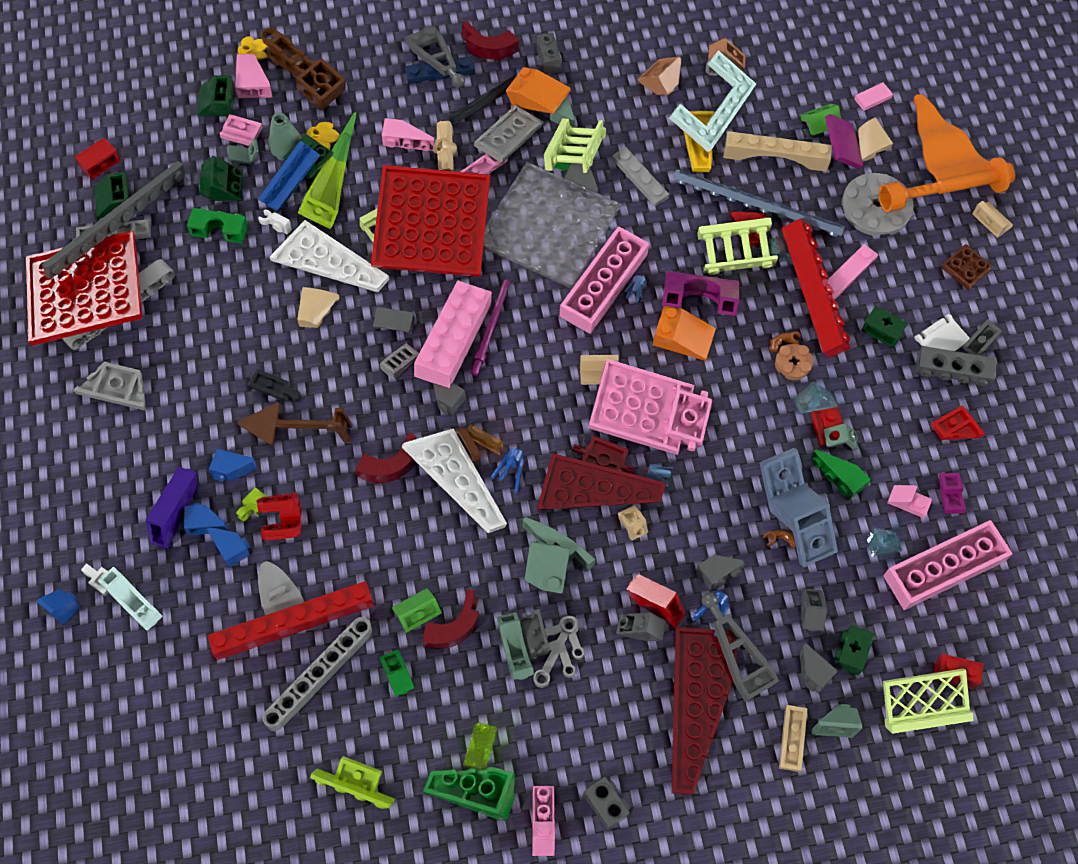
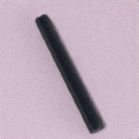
[449,75,516,125]

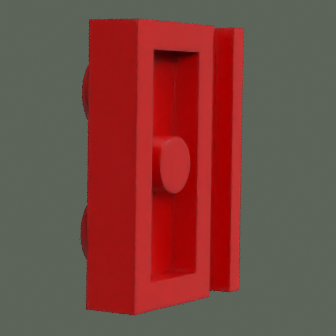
[810,406,845,447]

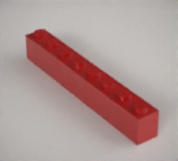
[781,218,850,358]
[207,581,374,661]

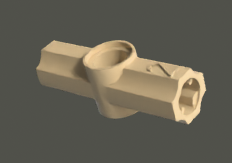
[433,121,457,171]

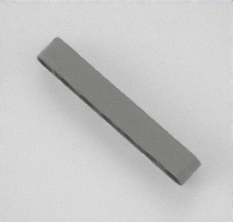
[62,259,175,350]
[263,617,373,731]

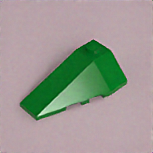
[423,767,515,822]

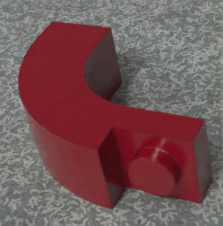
[461,21,519,60]
[355,433,417,483]
[422,589,479,649]

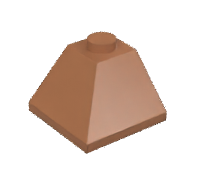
[638,56,681,95]

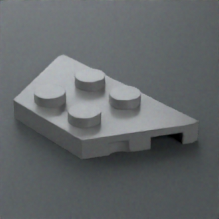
[74,362,146,410]

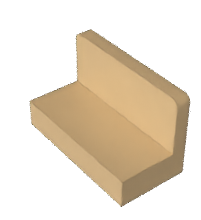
[973,201,1013,238]
[580,355,619,385]

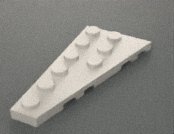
[270,220,389,292]
[402,429,507,533]

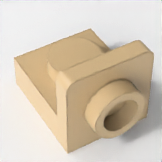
[618,505,648,540]

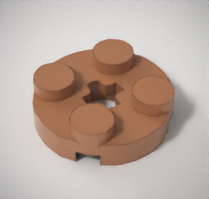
[775,344,813,380]

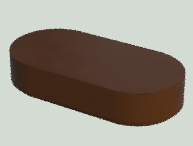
[456,427,481,463]

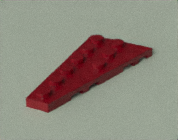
[537,453,666,510]

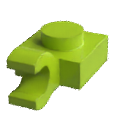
[236,488,267,522]

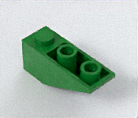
[810,449,871,500]

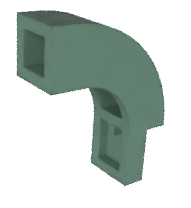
[497,612,534,680]

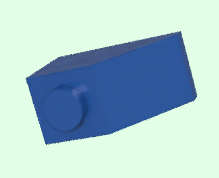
[209,449,257,482]
[184,503,228,535]
[207,527,250,567]
[36,589,81,625]

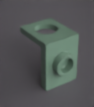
[227,138,259,165]
[824,423,858,450]

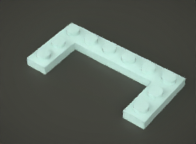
[669,50,756,152]

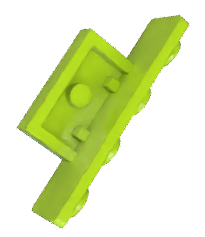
[310,756,395,809]

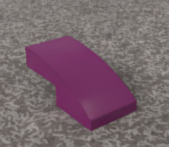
[939,473,966,514]

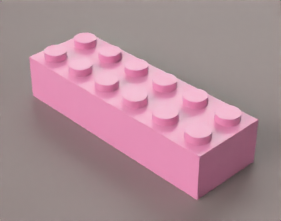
[560,226,649,334]
[414,281,492,388]
[883,520,1013,610]

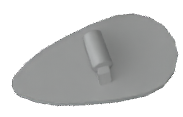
[258,561,304,615]

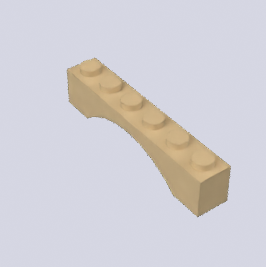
[723,131,832,172]

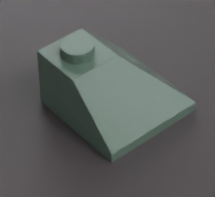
[525,541,570,593]
[811,704,862,738]

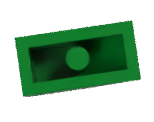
[379,649,414,696]

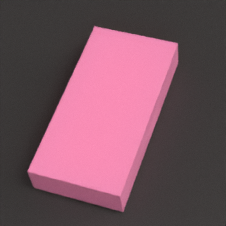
[854,82,893,111]

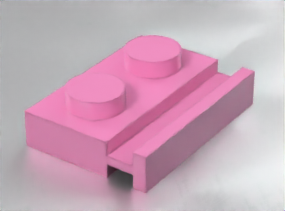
[220,114,263,146]

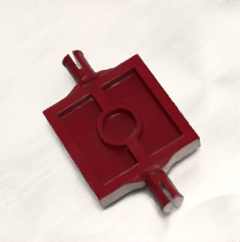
[572,436,636,474]

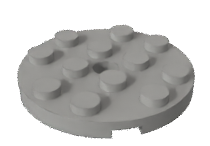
[842,173,914,236]

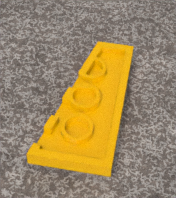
[684,111,715,172]

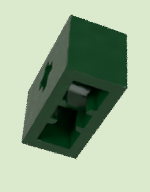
[861,306,908,348]
[834,625,874,676]

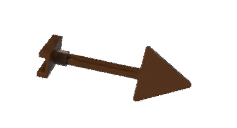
[237,402,353,446]

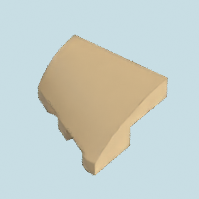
[858,117,893,162]
[297,287,339,328]

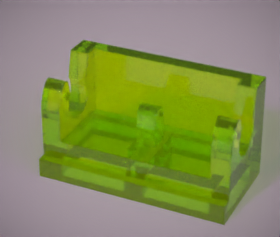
[463,722,497,770]

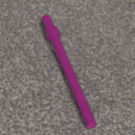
[471,280,510,376]

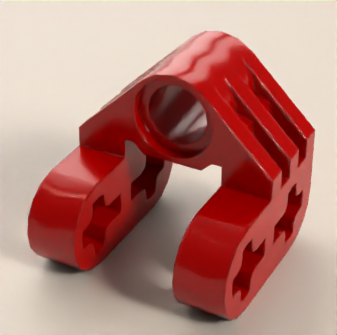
[256,492,302,540]

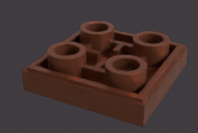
[941,244,993,290]

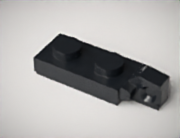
[248,369,302,402]

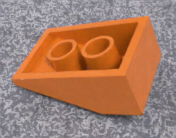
[506,67,571,114]
[653,306,716,361]

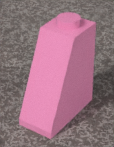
[235,54,273,98]

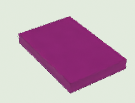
[825,114,863,169]

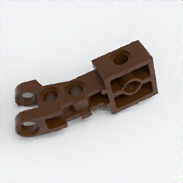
[261,28,346,111]

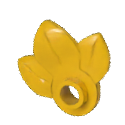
[238,36,268,60]
[306,122,340,150]

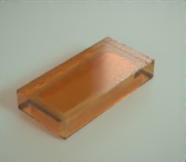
[467,425,504,455]

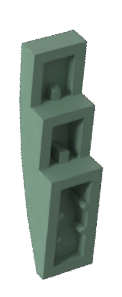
[523,517,595,571]

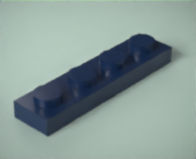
[405,56,474,84]

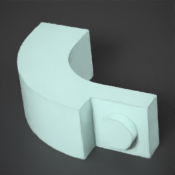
[98,567,163,631]

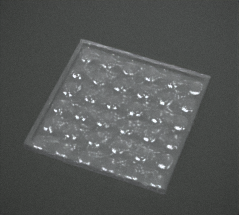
[483,162,621,289]

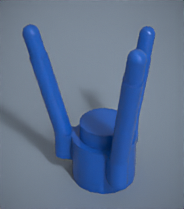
[490,448,525,493]
[692,590,730,636]

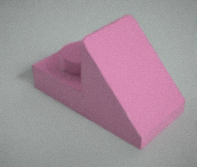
[887,485,932,518]

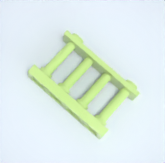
[544,118,606,173]
[697,218,778,275]

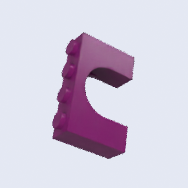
[662,271,739,316]

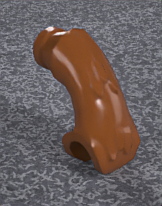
[769,332,801,352]
[762,529,796,548]

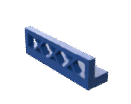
[258,141,320,213]

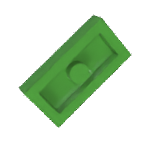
[800,104,841,135]
[392,589,442,633]

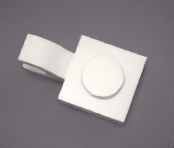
[258,210,292,235]
[81,564,109,596]

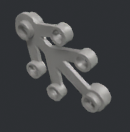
[529,616,584,688]

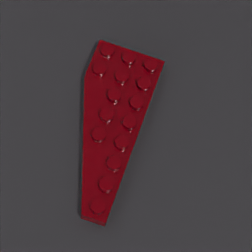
[671,627,737,795]

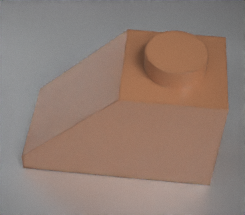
[708,38,746,70]

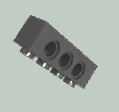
[915,346,997,387]

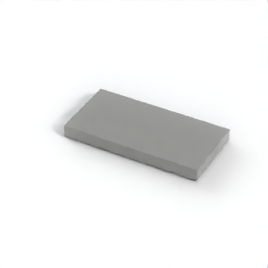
[474,105,543,163]

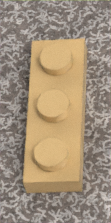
[779,705,808,772]

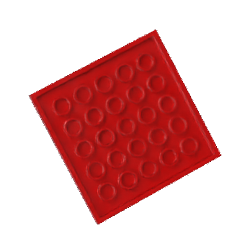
[371,165,490,277]
[26,230,143,346]

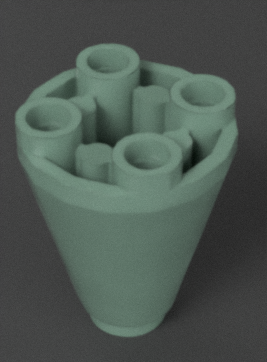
[268,113,302,160]

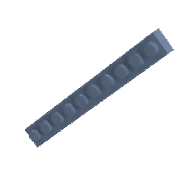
[673,169,845,237]

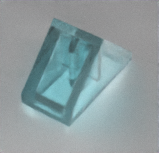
[756,236,792,263]
[794,381,837,413]
[867,528,902,557]

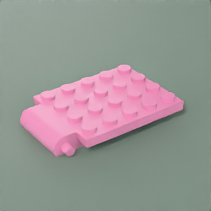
[588,359,712,455]

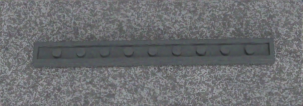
[42,161,185,280]

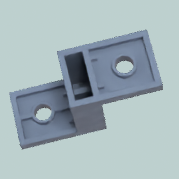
[759,448,838,567]

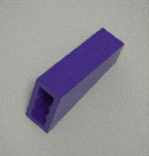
[146,467,198,549]

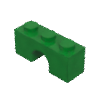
[187,208,248,244]

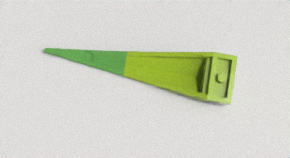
[298,112,356,229]

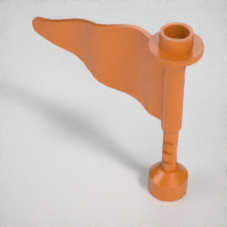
[879,94,1015,212]

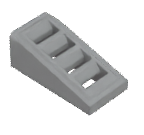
[380,343,419,380]

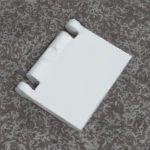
[915,314,970,363]

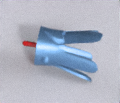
[624,275,647,303]
[643,464,673,486]

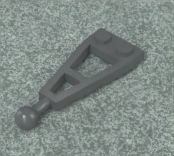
[404,26,465,88]
[702,592,779,701]

